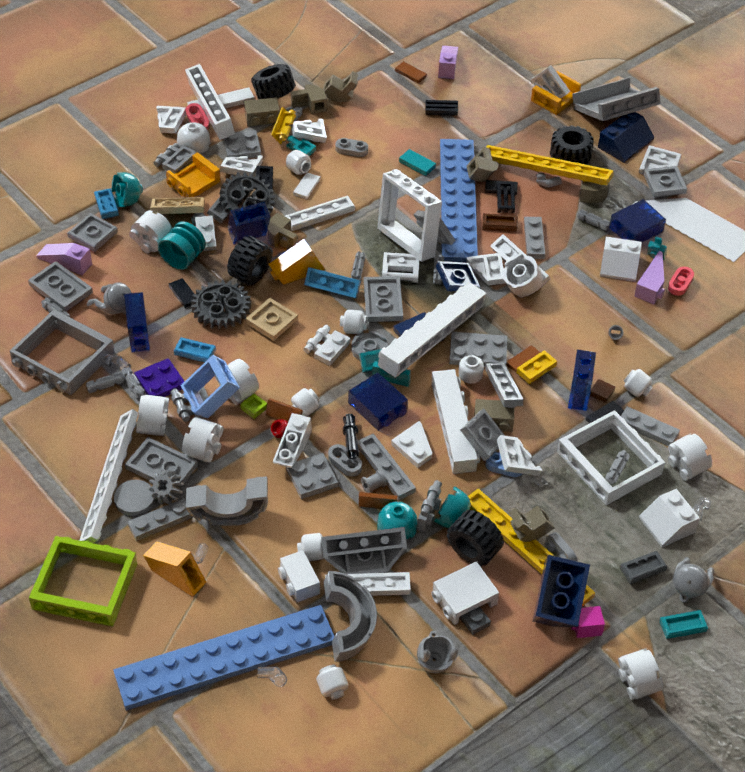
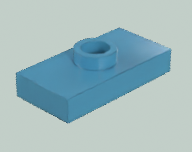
[94,188,119,219]
[174,337,216,362]

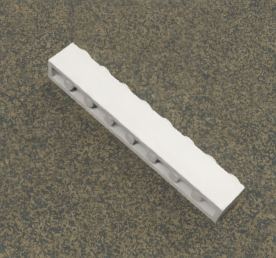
[378,282,486,377]

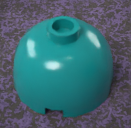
[111,172,143,207]
[434,486,471,528]
[377,502,418,539]

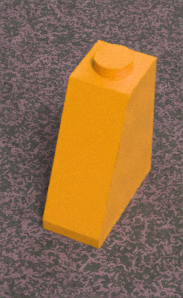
[269,239,325,285]
[143,541,206,596]

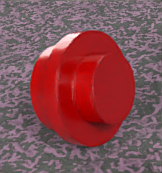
[271,419,288,439]

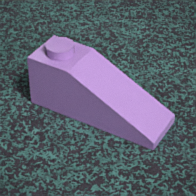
[438,46,458,79]
[36,243,92,275]
[634,251,665,304]

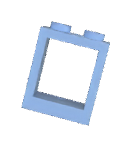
[181,355,240,419]

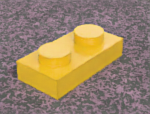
[516,350,557,384]

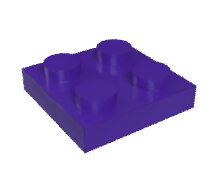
[134,358,185,397]

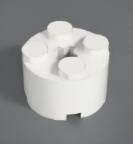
[129,210,172,253]
[502,254,543,297]
[215,359,259,405]
[136,395,169,436]
[182,417,224,463]
[668,433,712,481]
[618,648,663,700]

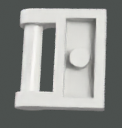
[382,252,419,283]

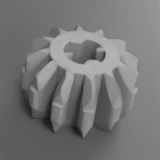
[149,469,184,504]

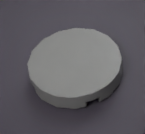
[352,331,388,361]
[114,480,155,516]

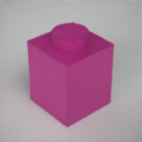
[571,606,605,638]

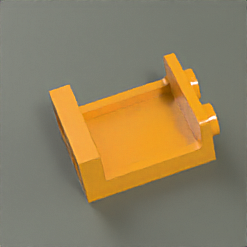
[531,71,581,115]
[166,152,221,198]

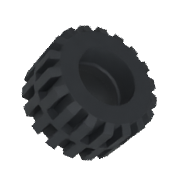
[251,64,296,99]
[550,125,594,165]
[227,236,273,286]
[447,510,504,567]

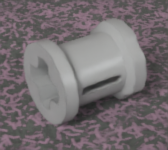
[361,470,387,493]

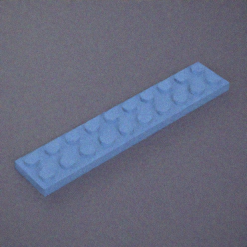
[440,139,478,263]
[113,605,335,711]

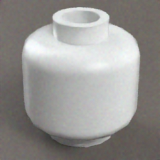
[286,150,311,175]
[340,310,368,334]
[459,355,484,384]
[624,369,653,397]
[291,388,320,417]
[297,533,324,561]
[316,665,349,700]

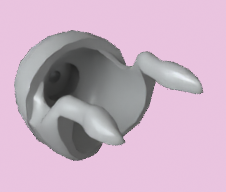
[86,282,132,315]
[673,557,715,602]
[417,631,458,673]

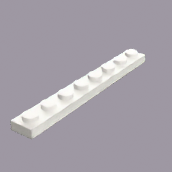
[79,409,138,543]

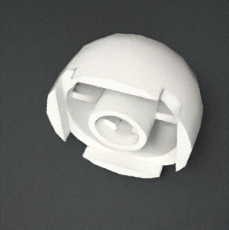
[177,122,210,154]

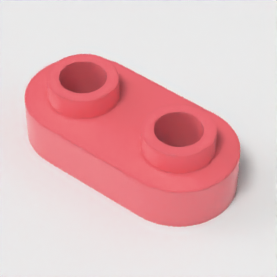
[186,103,210,130]
[668,267,694,296]

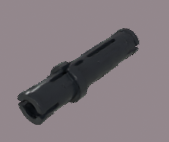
[342,413,359,460]

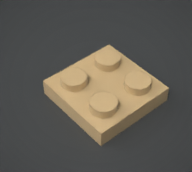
[246,298,298,341]

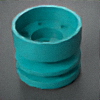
[158,221,206,270]

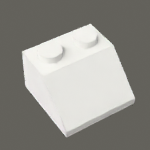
[600,237,642,282]
[639,489,700,547]

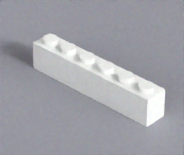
[185,64,235,140]
[431,369,480,474]

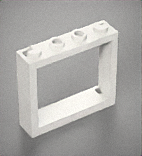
[377,169,442,262]
[557,410,665,505]

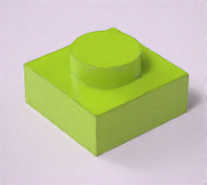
[240,394,267,419]

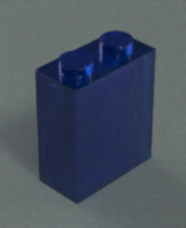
[609,199,666,242]
[228,202,271,244]
[124,292,150,352]
[568,349,596,411]
[348,372,408,431]

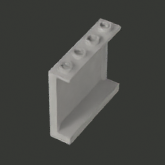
[572,77,661,121]

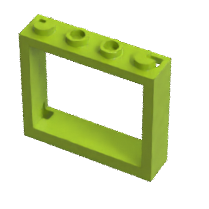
[29,536,137,627]

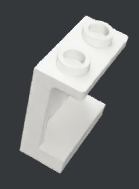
[431,562,499,625]

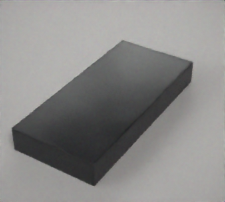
[485,180,518,195]
[169,278,194,308]
[586,401,624,423]

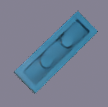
[304,267,361,298]

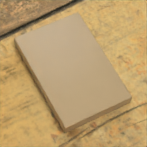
[150,197,205,214]

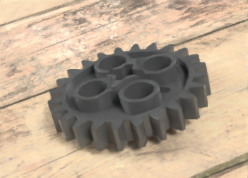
[219,172,275,225]
[191,280,251,329]

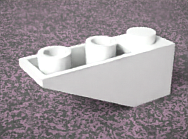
[273,413,312,468]

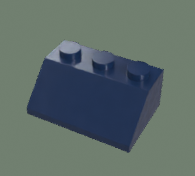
[598,112,654,163]
[532,555,590,627]

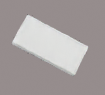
[293,172,320,199]

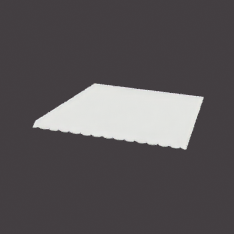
[632,198,745,262]

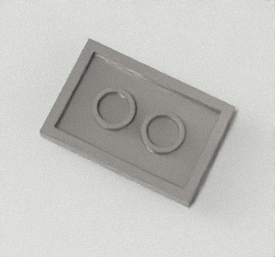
[28,261,93,312]
[363,276,403,322]
[449,332,507,367]
[125,437,198,489]

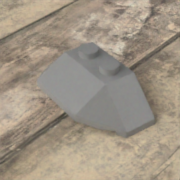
[321,527,407,574]

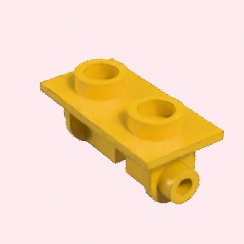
[271,107,296,144]

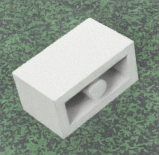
[278,550,320,603]

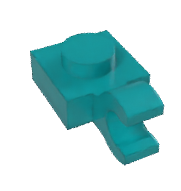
[286,135,316,156]
[647,237,667,260]

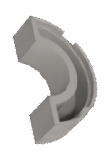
[186,476,268,526]
[324,571,377,662]

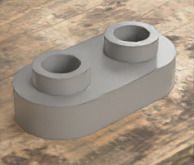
[335,138,368,157]
[328,444,362,476]
[545,532,578,562]

